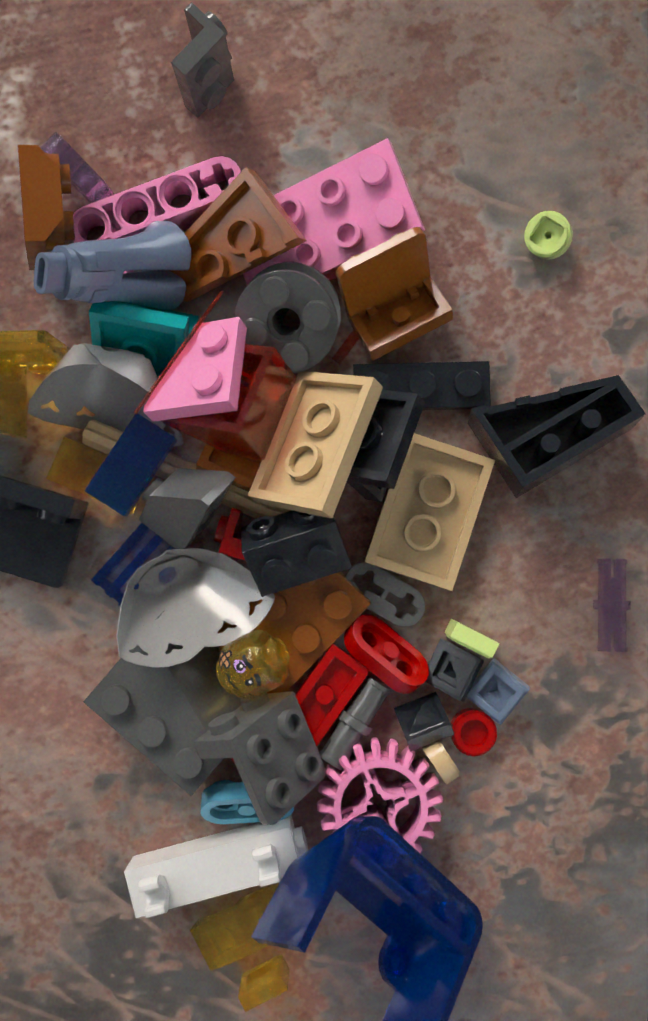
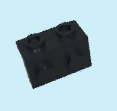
[241,510,352,597]

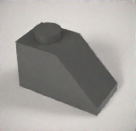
[139,468,236,549]

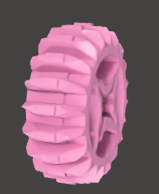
[317,737,443,869]

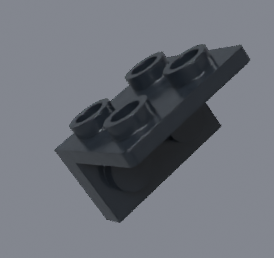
[0,475,89,588]

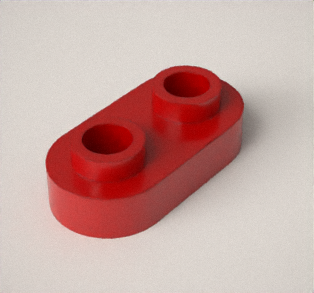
[344,615,429,694]

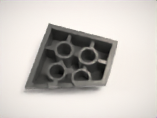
[83,610,247,796]

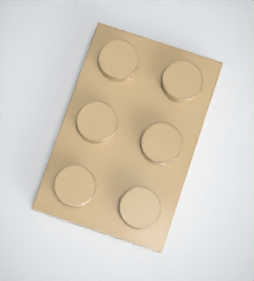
[248,371,383,518]
[364,433,495,591]

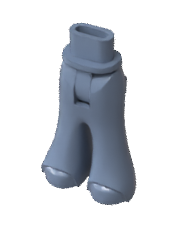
[33,221,191,310]

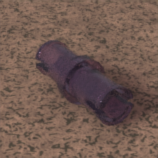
[593,558,631,652]

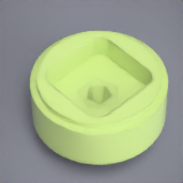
[524,211,573,260]

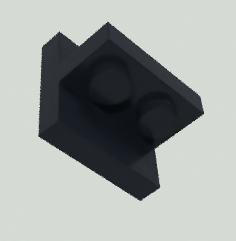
[347,390,425,502]

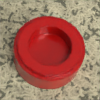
[450,707,497,756]

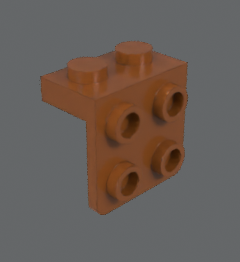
[336,227,453,361]

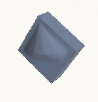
[467,658,530,725]

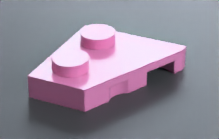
[143,317,247,422]

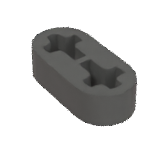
[345,562,425,627]

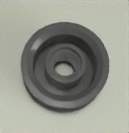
[234,262,341,373]

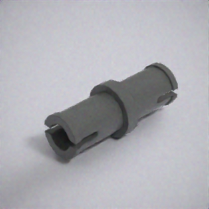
[319,676,391,771]

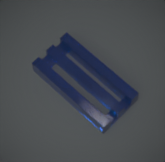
[91,523,175,607]

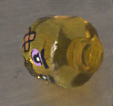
[216,629,290,700]

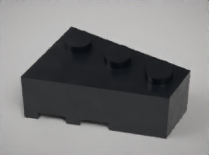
[468,375,646,498]

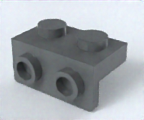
[171,2,234,118]

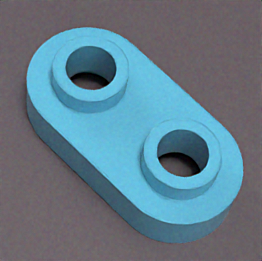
[200,780,294,824]

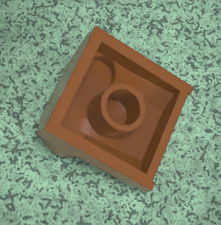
[18,145,75,270]

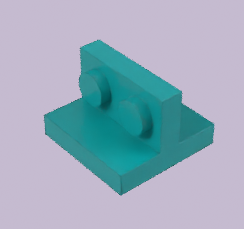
[89,301,199,382]

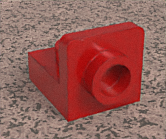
[214,508,246,561]

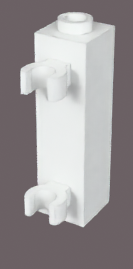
[124,815,309,918]

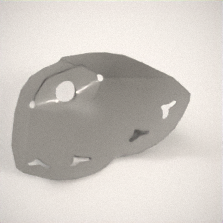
[27,343,184,446]
[116,548,275,668]

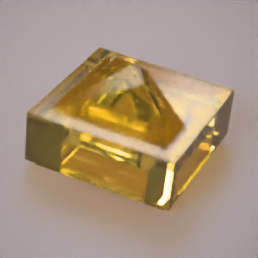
[238,955,290,1012]

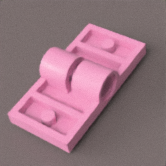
[243,138,425,285]

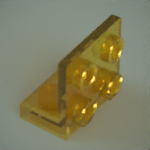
[0,330,70,438]

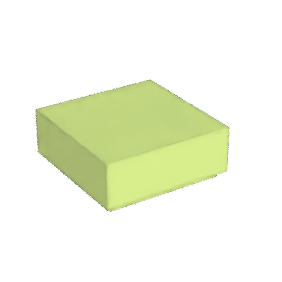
[444,618,500,659]

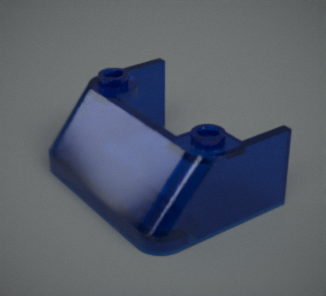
[251,816,483,1021]

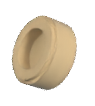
[421,741,460,785]

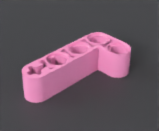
[73,156,241,273]

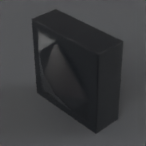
[425,638,485,702]
[394,692,454,751]

